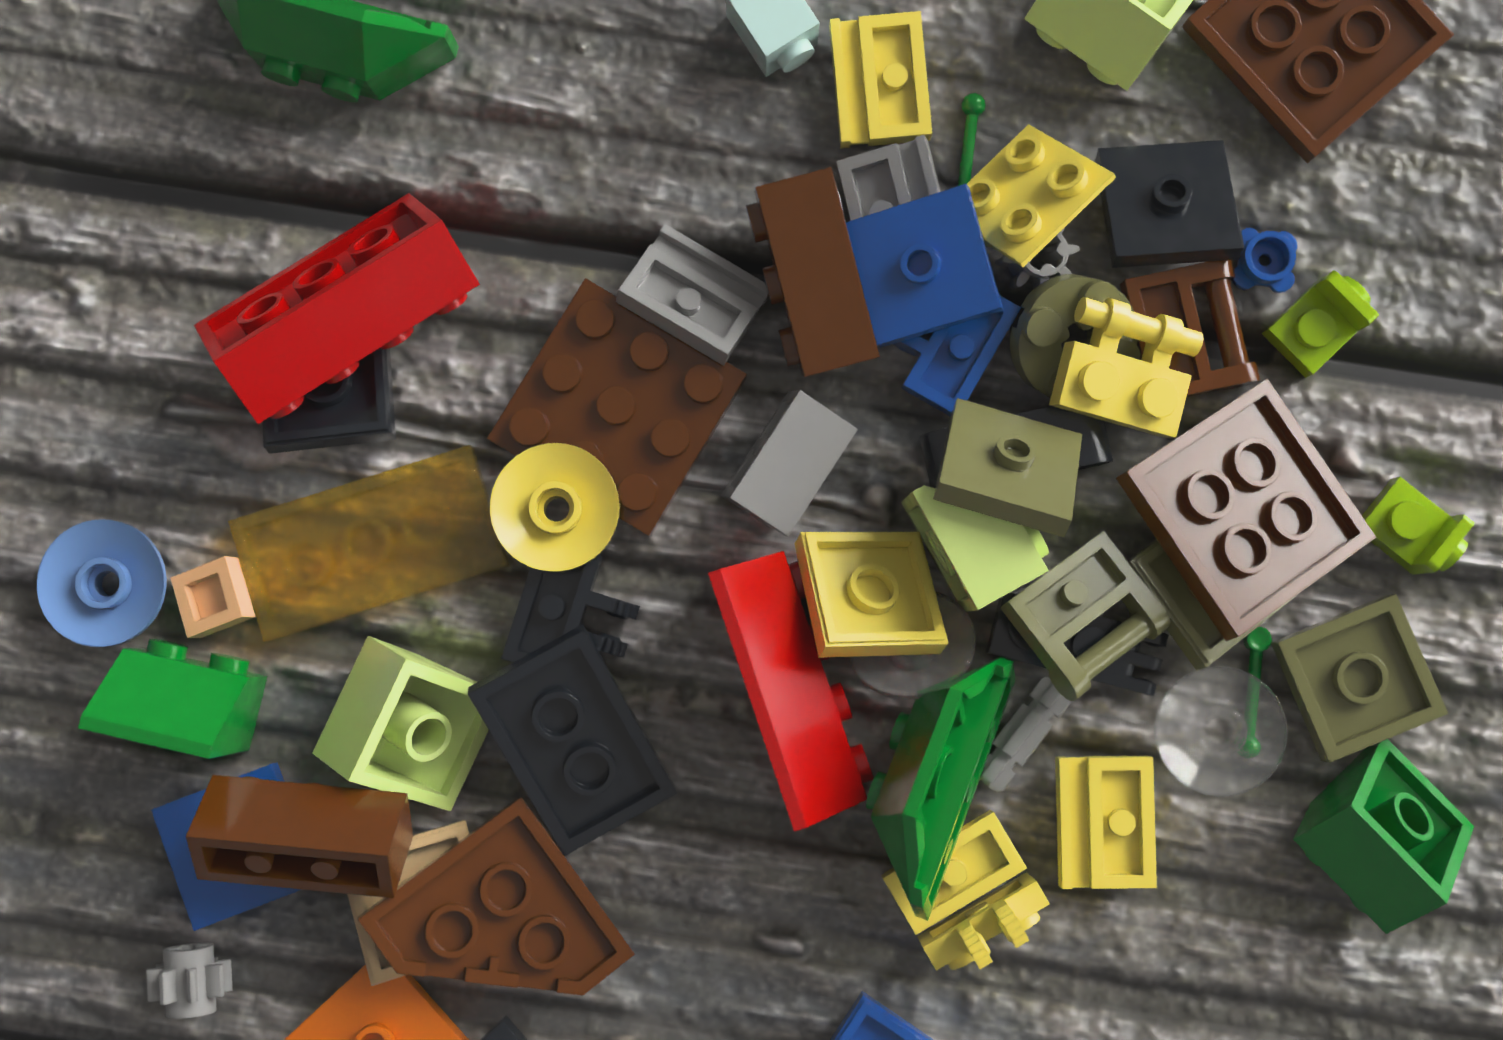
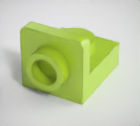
[1262,270,1379,378]
[1362,477,1475,575]

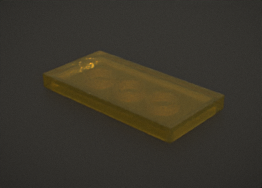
[228,445,510,642]

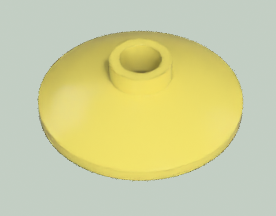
[490,443,620,572]

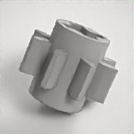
[995,228,1080,290]
[146,943,233,1019]

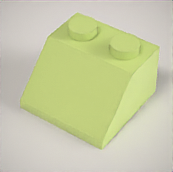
[1024,0,1194,91]
[901,485,1049,612]
[312,636,489,811]

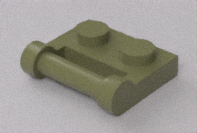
[1000,531,1171,701]

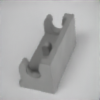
[720,390,858,536]

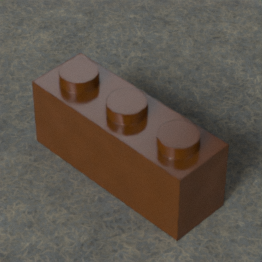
[746,167,880,377]
[186,775,413,898]

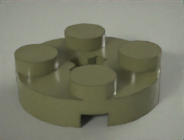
[1009,274,1140,398]

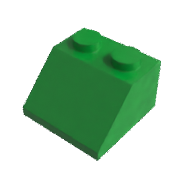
[78,639,268,759]
[1293,739,1474,934]

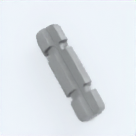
[980,677,1072,793]

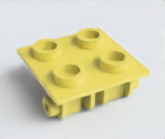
[967,124,1116,267]

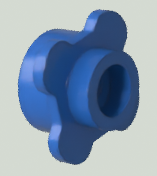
[1232,228,1298,293]

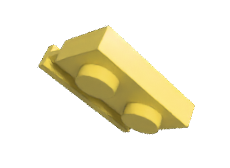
[829,11,932,149]
[1055,756,1157,889]

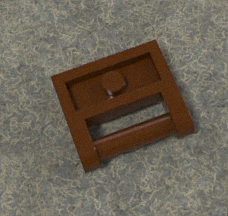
[1119,260,1260,398]

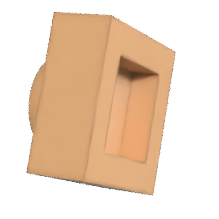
[170,556,255,638]

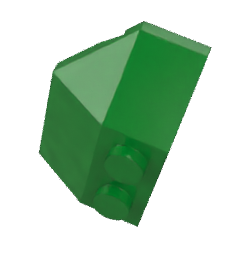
[217,0,459,102]
[866,657,1015,921]

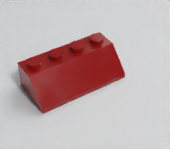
[194,193,480,424]
[708,551,874,832]

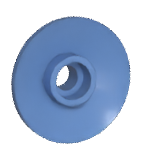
[37,519,167,647]

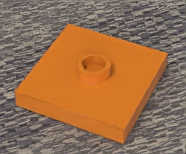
[285,964,469,1040]

